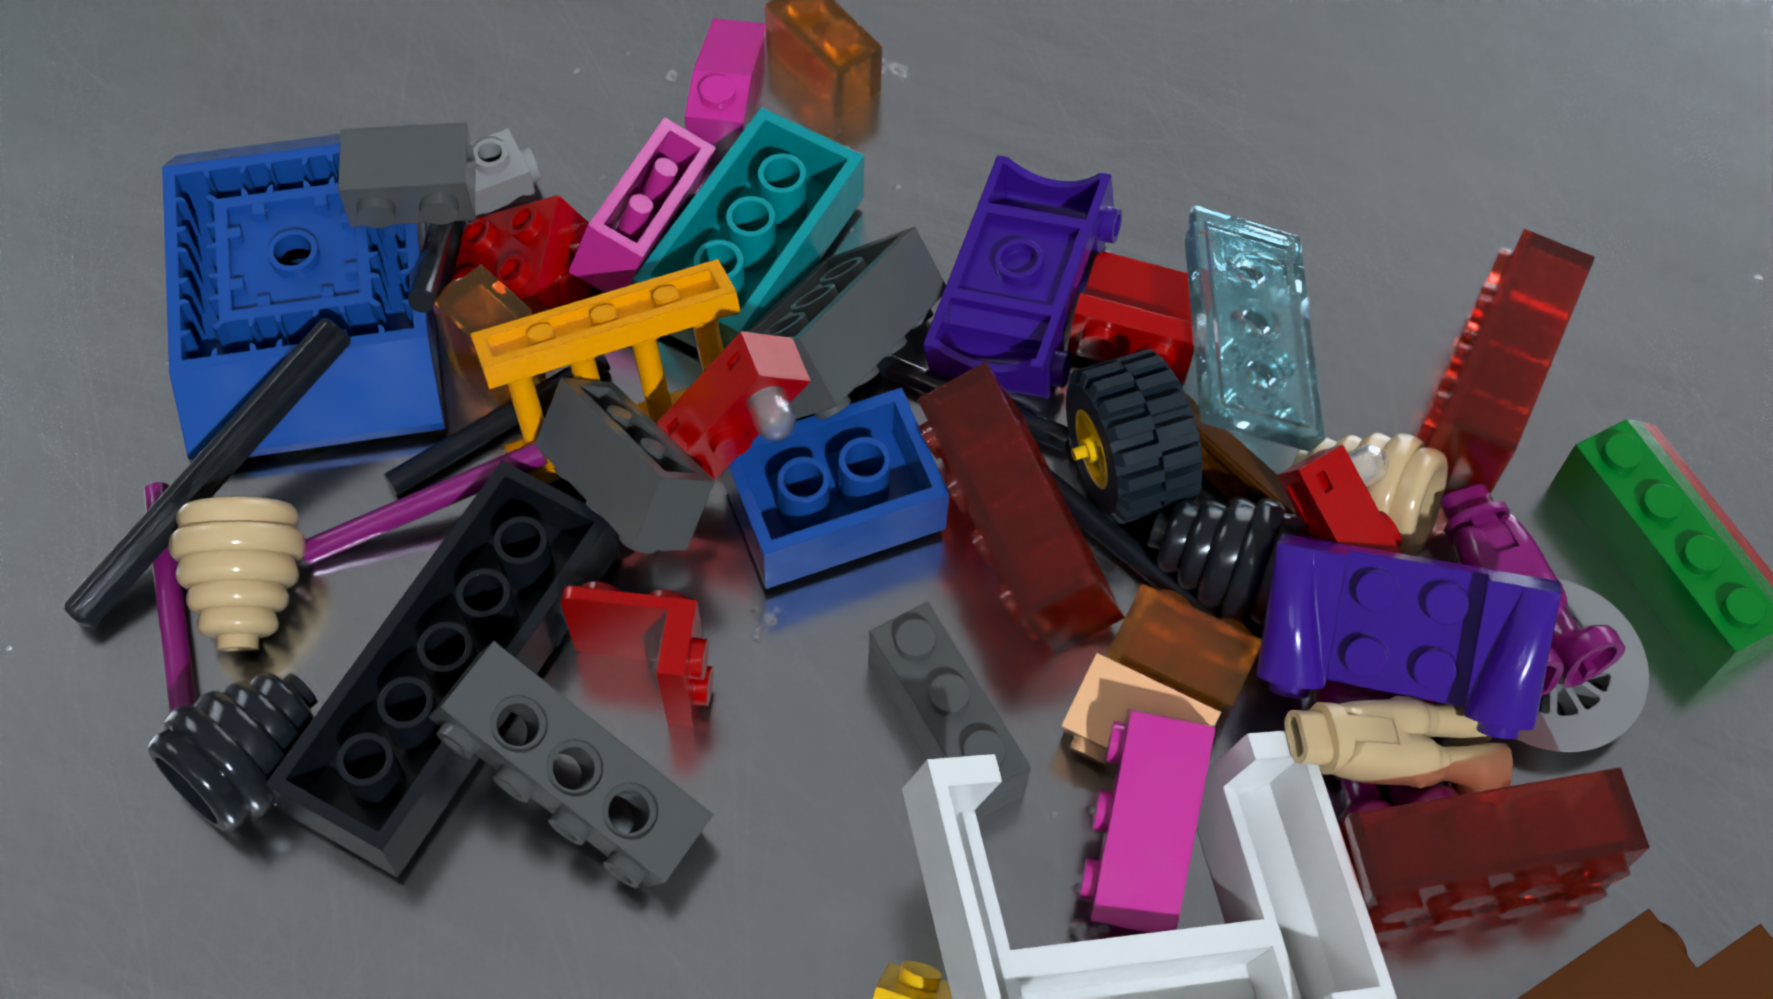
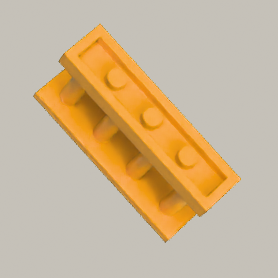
[470,259,740,484]

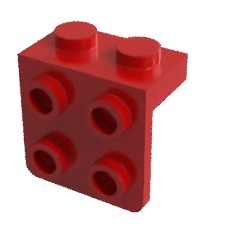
[444,195,591,324]
[1067,252,1211,384]
[560,582,714,728]

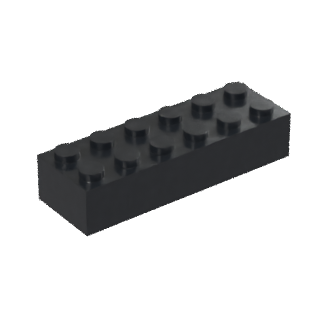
[265,461,620,878]

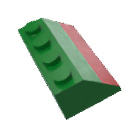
[1553,419,1773,683]

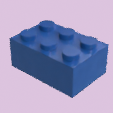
[723,388,949,589]

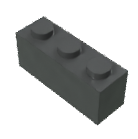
[535,377,715,554]
[868,601,1031,821]

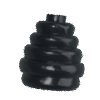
[1147,496,1307,626]
[148,672,318,831]

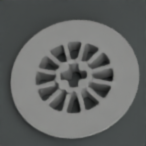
[1516,578,1649,752]

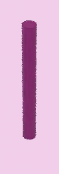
[304,441,548,565]
[143,482,196,713]

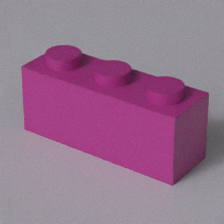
[568,117,716,293]
[1079,708,1216,933]

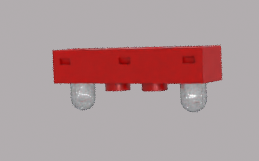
[656,331,811,553]
[1276,444,1436,704]

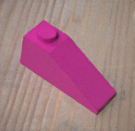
[684,18,768,163]

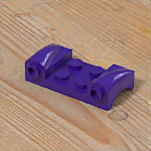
[923,155,1122,399]
[1256,533,1561,739]

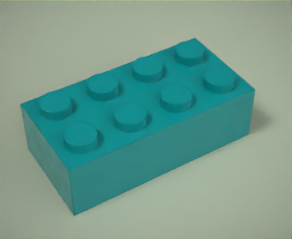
[633,107,865,349]

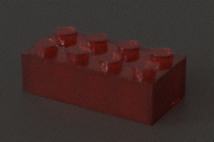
[1416,229,1595,496]
[918,362,1125,654]
[1340,767,1650,942]

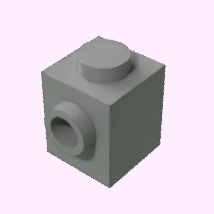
[467,128,541,223]

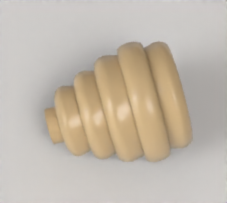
[1292,432,1448,556]
[169,496,306,652]

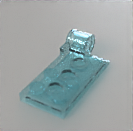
[1184,205,1325,452]

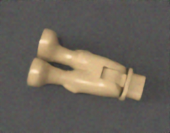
[1284,695,1513,814]

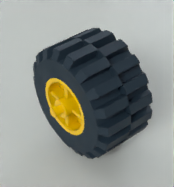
[1066,349,1203,524]

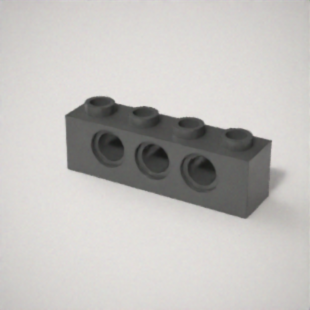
[429,641,714,888]

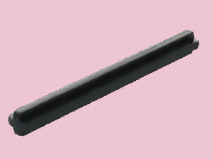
[63,318,351,628]

